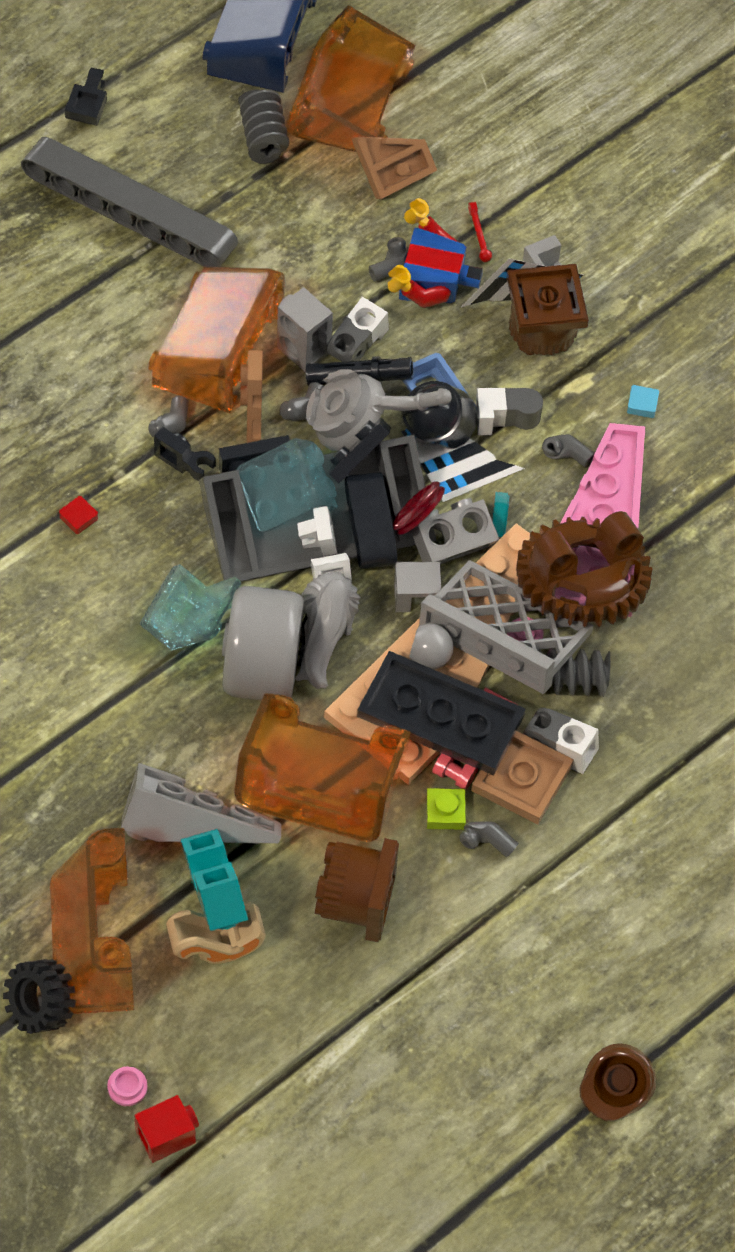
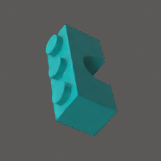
[180,829,248,931]

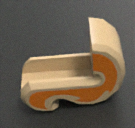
[166,902,266,964]

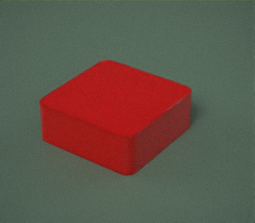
[59,496,98,534]

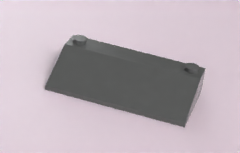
[199,435,436,584]

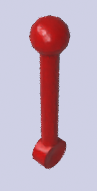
[468,202,492,262]

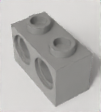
[277,287,333,372]
[411,498,499,565]

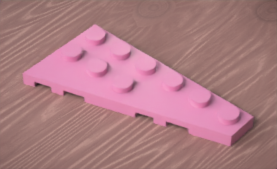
[554,423,645,617]

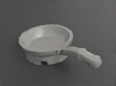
[306,369,452,451]

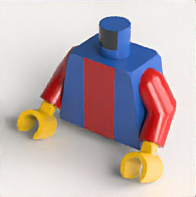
[388,198,483,308]

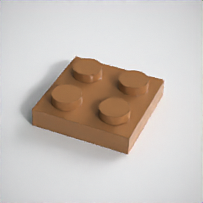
[471,731,574,825]

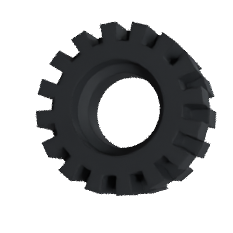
[3,959,76,1034]

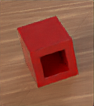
[134,1095,199,1163]

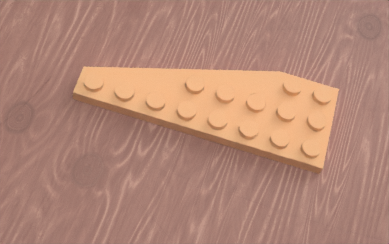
[324,523,530,785]

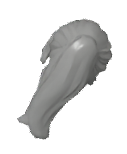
[295,571,361,689]

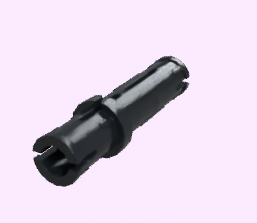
[305,356,414,386]

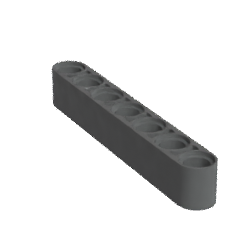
[21,137,238,270]

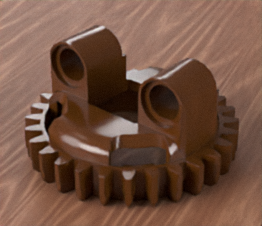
[516,511,653,628]

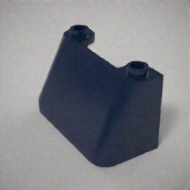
[202,0,317,93]

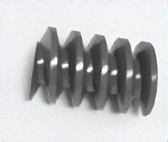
[238,89,289,164]
[537,648,611,697]

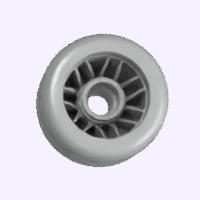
[222,586,304,703]

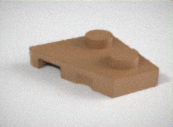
[351,137,437,199]
[240,350,263,443]

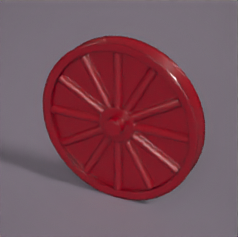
[392,481,445,535]

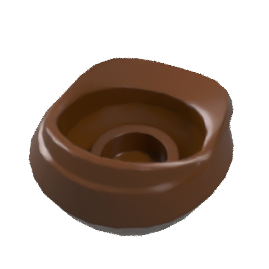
[580,1043,657,1121]

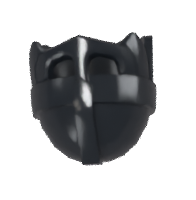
[401,381,477,449]

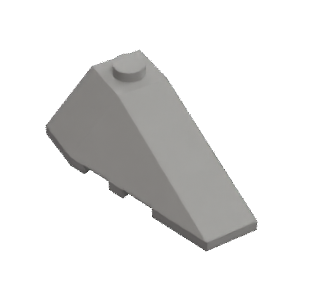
[121,763,281,843]

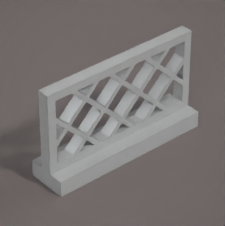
[419,560,593,694]

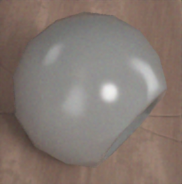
[409,623,453,670]

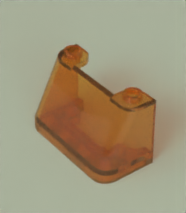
[285,5,416,152]
[148,267,285,413]
[234,693,411,842]
[50,828,134,1014]

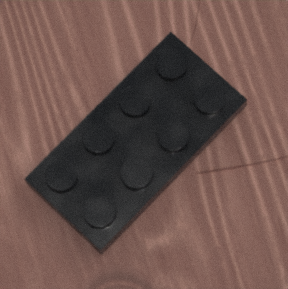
[357,651,526,776]

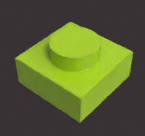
[426,788,466,830]

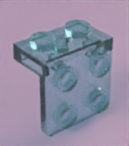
[237,438,338,532]
[139,564,241,651]

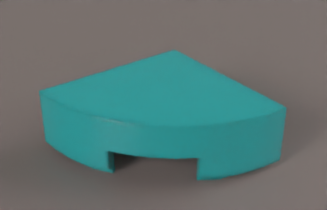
[492,492,510,537]

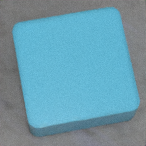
[627,385,659,418]

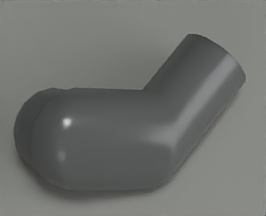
[369,237,409,282]
[280,383,324,421]
[148,396,189,438]
[542,434,595,468]
[459,822,519,857]

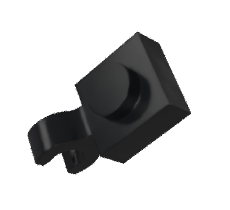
[64,67,107,126]
[154,427,216,481]

